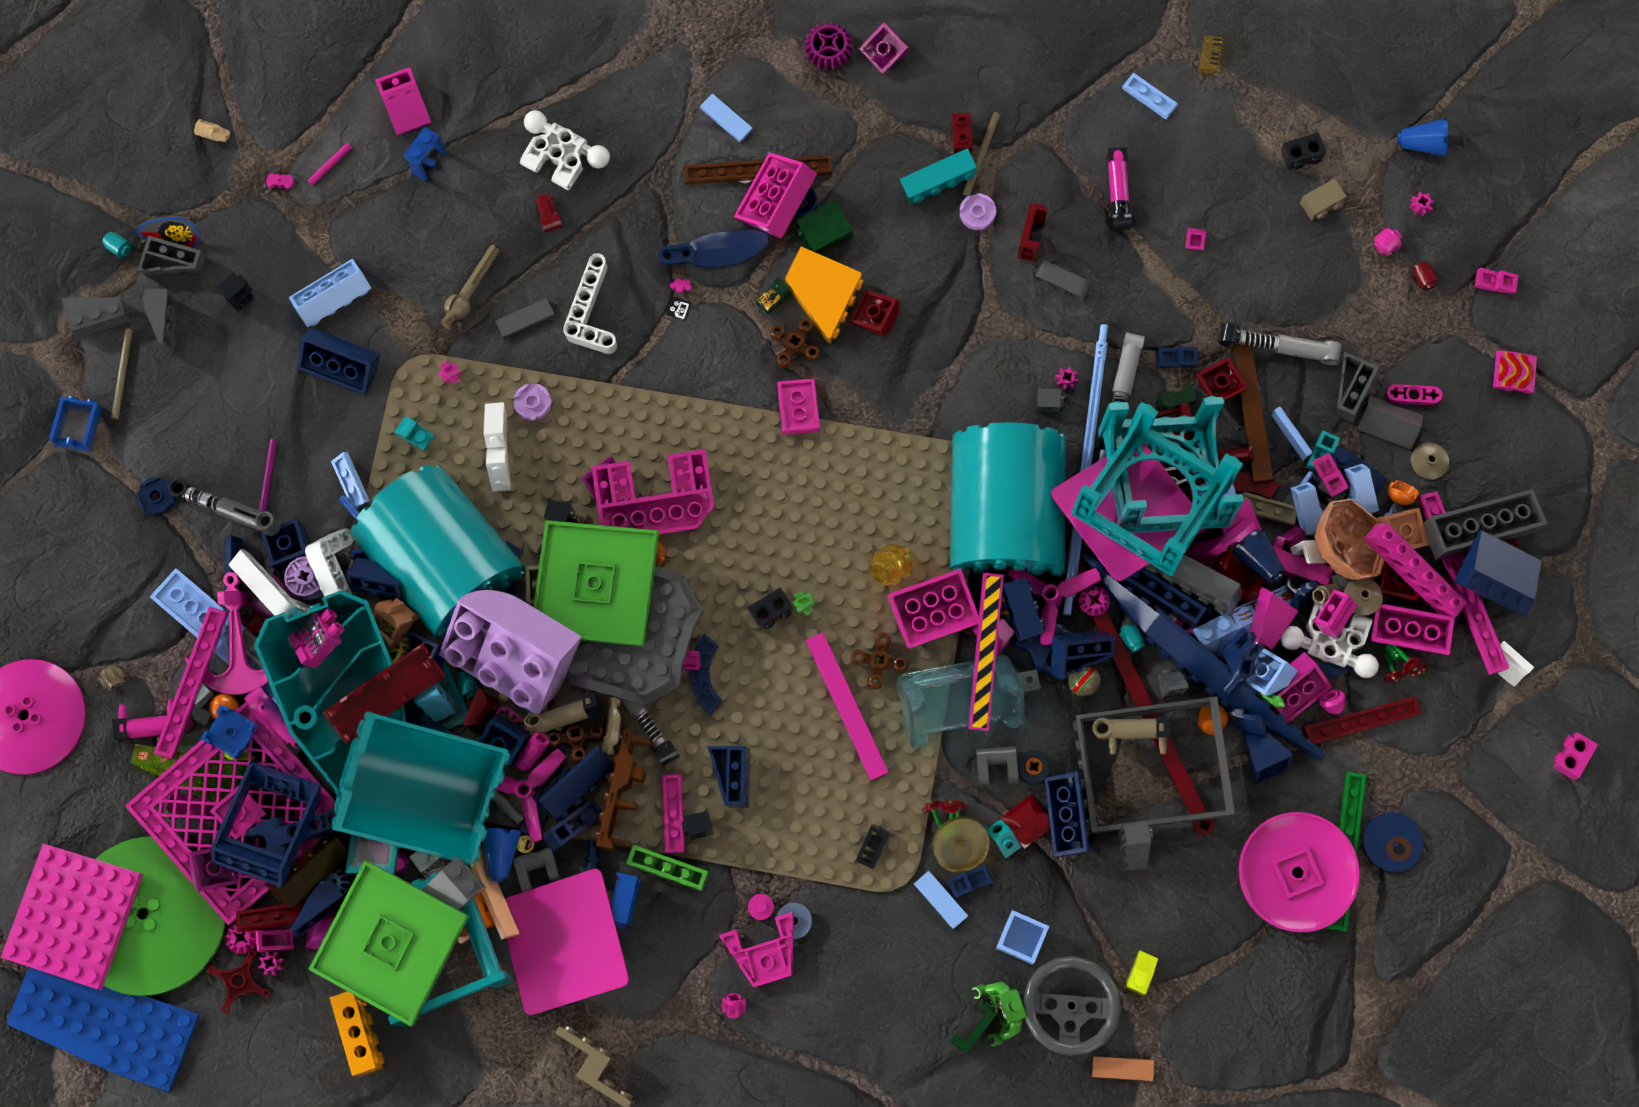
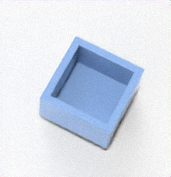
[996,910,1049,965]

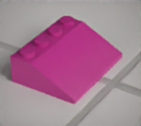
[734,152,817,239]
[887,569,979,649]

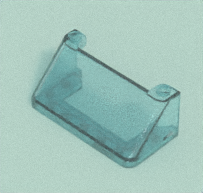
[897,656,1025,748]

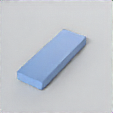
[1122,73,1178,120]
[700,94,753,143]
[1271,407,1312,461]
[331,452,370,510]
[914,871,968,929]

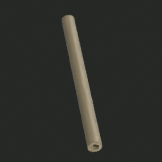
[963,112,1000,196]
[111,328,133,420]

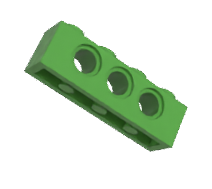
[626,845,709,892]

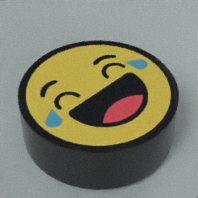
[517,834,536,855]

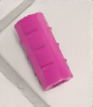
[515,732,549,771]

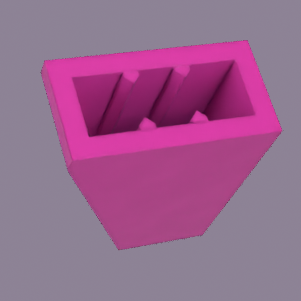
[1250,587,1298,650]

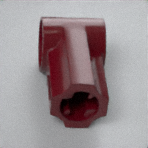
[535,194,563,233]

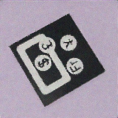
[665,296,691,321]

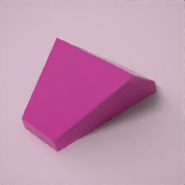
[256,926,294,953]

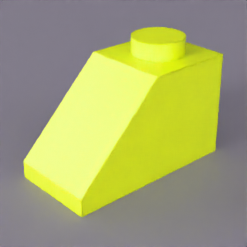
[1124,950,1158,996]

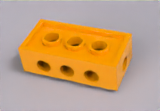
[330,991,384,1076]

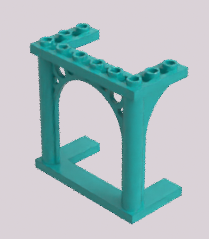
[1098,396,1244,533]
[1071,402,1243,577]
[388,871,514,1027]

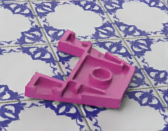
[719,912,794,987]

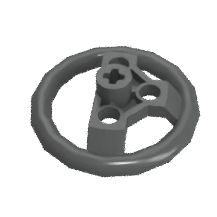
[1022,956,1121,1056]

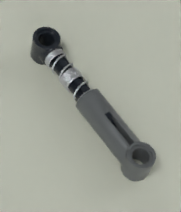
[168,478,281,536]

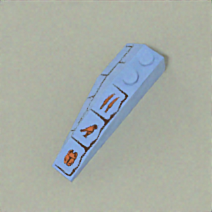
[1190,584,1295,656]

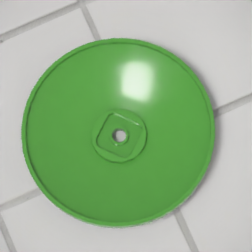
[96,836,227,996]

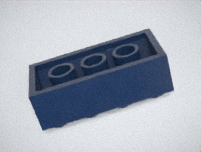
[297,328,380,395]
[539,746,614,822]
[1044,772,1090,857]

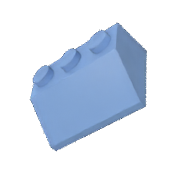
[1226,642,1298,696]

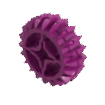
[804,21,853,70]

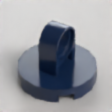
[1287,576,1322,614]

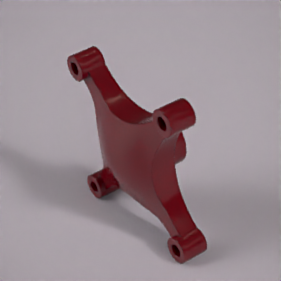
[207,950,270,1014]

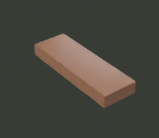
[1092,1056,1154,1081]

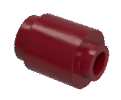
[1413,261,1439,290]

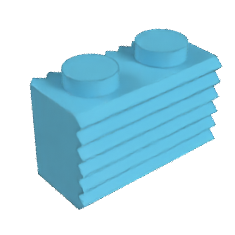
[414,682,456,722]

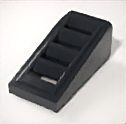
[856,824,890,869]

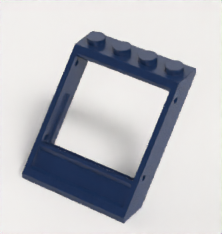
[211,761,321,887]

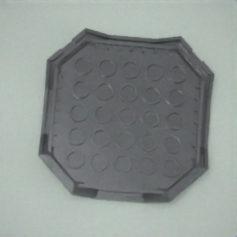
[566,566,704,707]

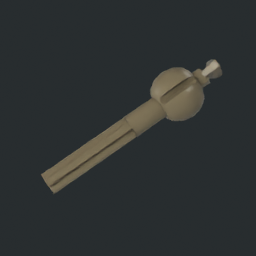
[441,245,500,330]

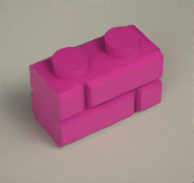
[1314,590,1357,638]

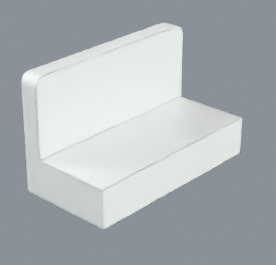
[1291,540,1328,564]
[1498,641,1534,687]

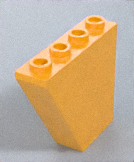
[785,247,864,344]

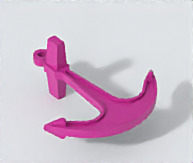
[185,572,269,695]

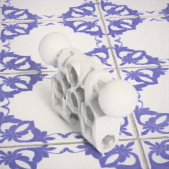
[520,110,610,190]
[1280,602,1379,678]

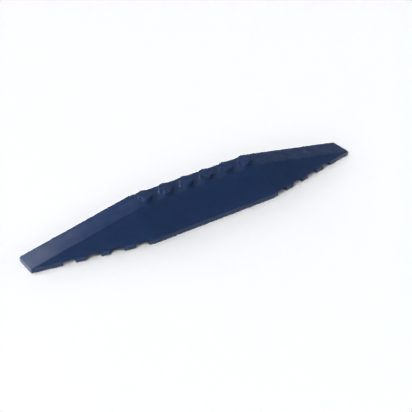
[1081,553,1326,761]

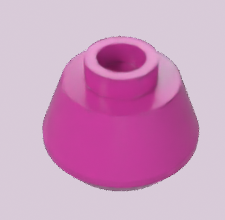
[1319,689,1345,714]

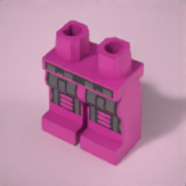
[288,608,345,669]

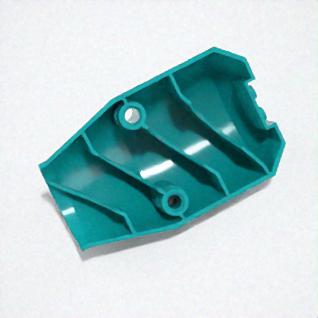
[254,590,406,796]

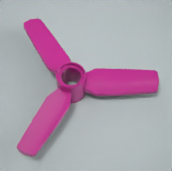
[1008,568,1101,646]
[495,749,566,842]

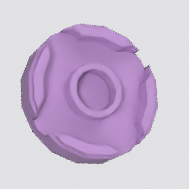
[959,193,996,230]
[514,384,552,421]

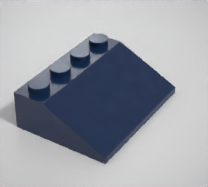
[1454,530,1542,617]

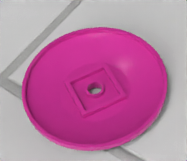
[0,659,86,775]
[1238,812,1360,932]

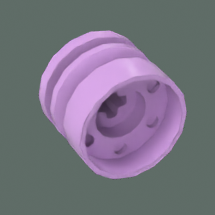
[284,556,324,603]

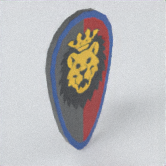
[136,216,200,248]

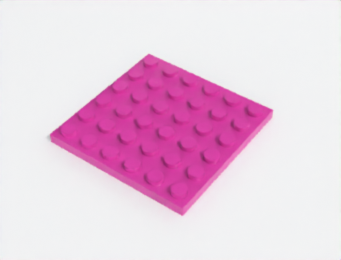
[1,844,144,990]

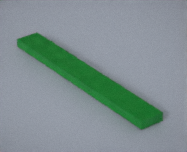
[1326,772,1366,932]

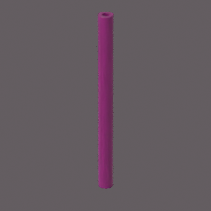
[255,440,277,533]

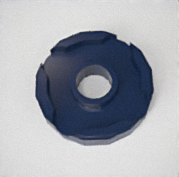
[136,477,175,515]

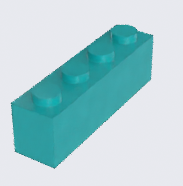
[900,148,978,204]

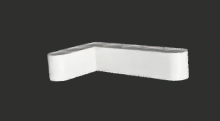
[563,253,617,354]
[305,528,354,596]
[229,549,311,619]

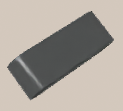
[1034,261,1091,302]

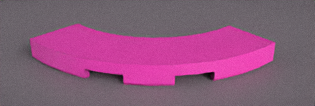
[1186,519,1257,560]

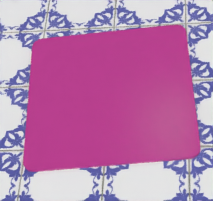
[1051,444,1203,581]
[505,869,629,1015]

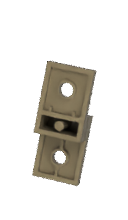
[555,1025,635,1107]

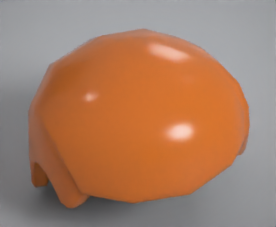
[1387,480,1419,506]
[209,693,240,720]
[1198,704,1228,735]

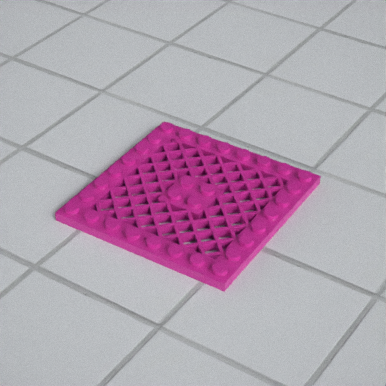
[125,702,337,925]

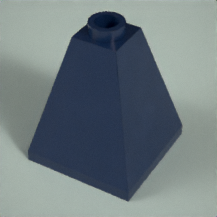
[1243,731,1292,785]

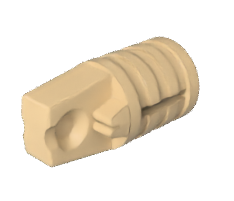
[194,119,230,142]

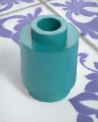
[102,232,131,258]
[1119,623,1146,653]
[457,671,480,700]

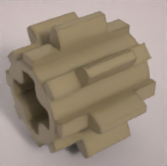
[99,665,126,691]

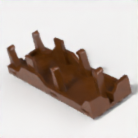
[594,729,653,853]

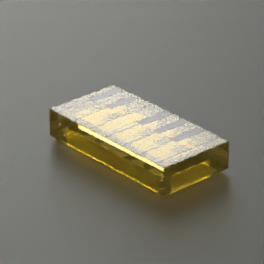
[1199,35,1223,74]

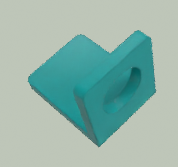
[985,820,1021,858]

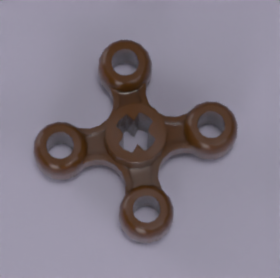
[770,318,820,368]
[851,632,908,690]
[547,722,604,765]

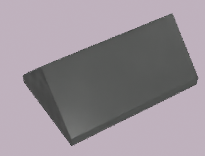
[1356,395,1423,450]

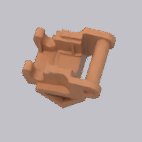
[372,598,419,650]

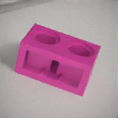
[1553,732,1598,780]

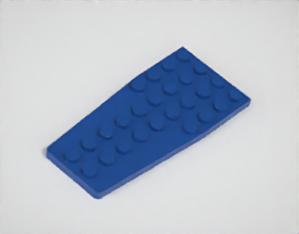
[7,968,200,1092]

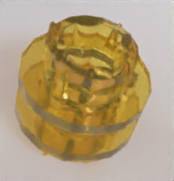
[870,544,914,586]

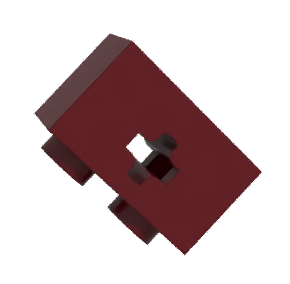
[951,113,973,156]

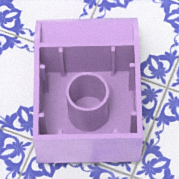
[439,590,582,715]

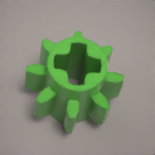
[792,591,816,616]

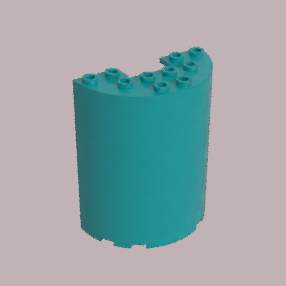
[950,422,1066,576]
[351,464,526,639]
[332,712,510,866]

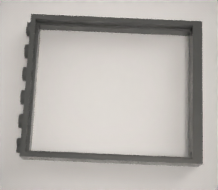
[1073,697,1235,834]

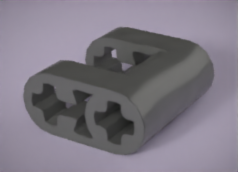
[976,746,1018,786]
[513,847,561,892]

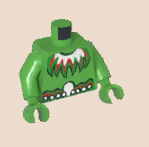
[972,982,1026,1046]

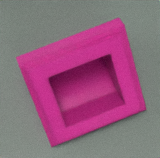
[1281,525,1308,550]

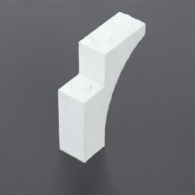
[484,402,511,492]

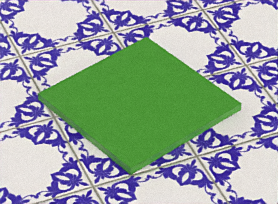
[533,520,660,647]
[308,860,469,1027]

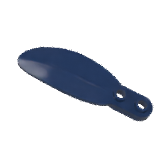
[658,230,769,268]

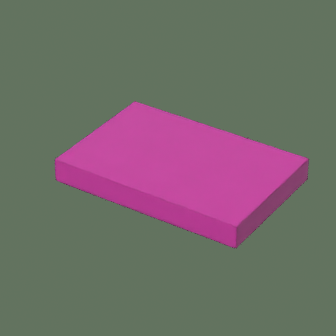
[777,379,820,435]

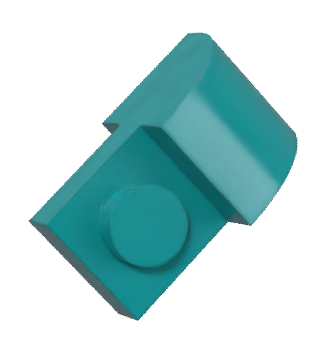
[394,417,435,452]
[1306,430,1340,472]

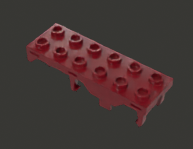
[323,643,446,744]

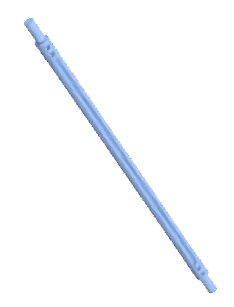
[1063,324,1108,616]

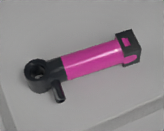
[1106,147,1132,231]

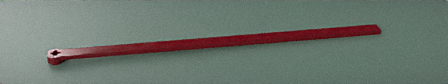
[1065,531,1214,836]

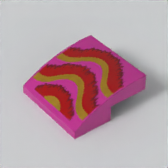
[1493,351,1537,394]

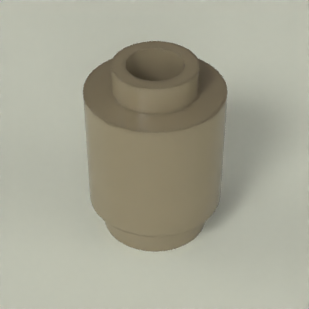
[1312,584,1340,605]

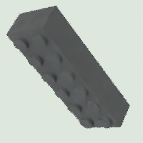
[1423,489,1548,560]
[1143,555,1242,616]

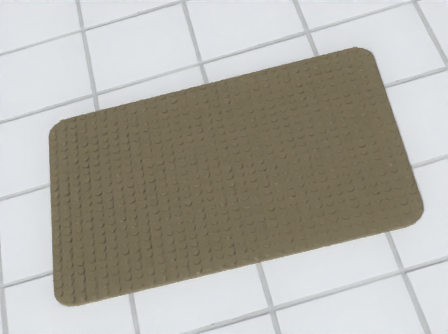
[307,354,970,892]

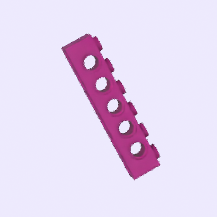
[1363,522,1467,617]

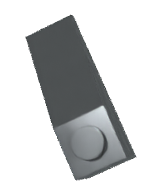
[1158,669,1189,700]

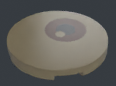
[602,696,621,756]

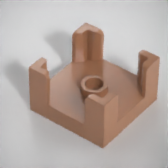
[1376,508,1429,549]

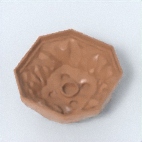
[1315,499,1385,580]

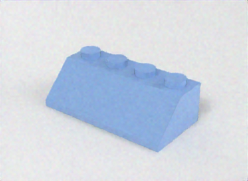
[289,259,371,327]

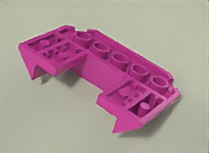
[591,449,714,534]

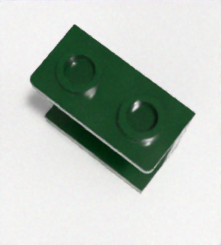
[794,200,853,253]
[949,1002,997,1054]

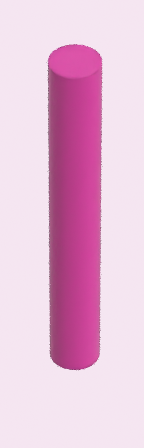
[307,143,352,186]

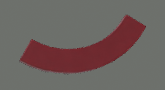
[1186,472,1280,504]

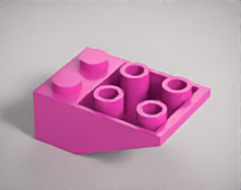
[375,67,432,136]

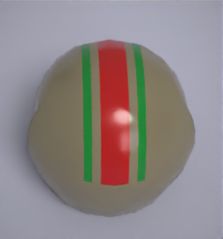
[1068,665,1101,696]

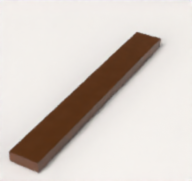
[684,155,832,185]
[1232,344,1273,483]

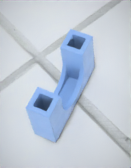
[1291,464,1379,535]

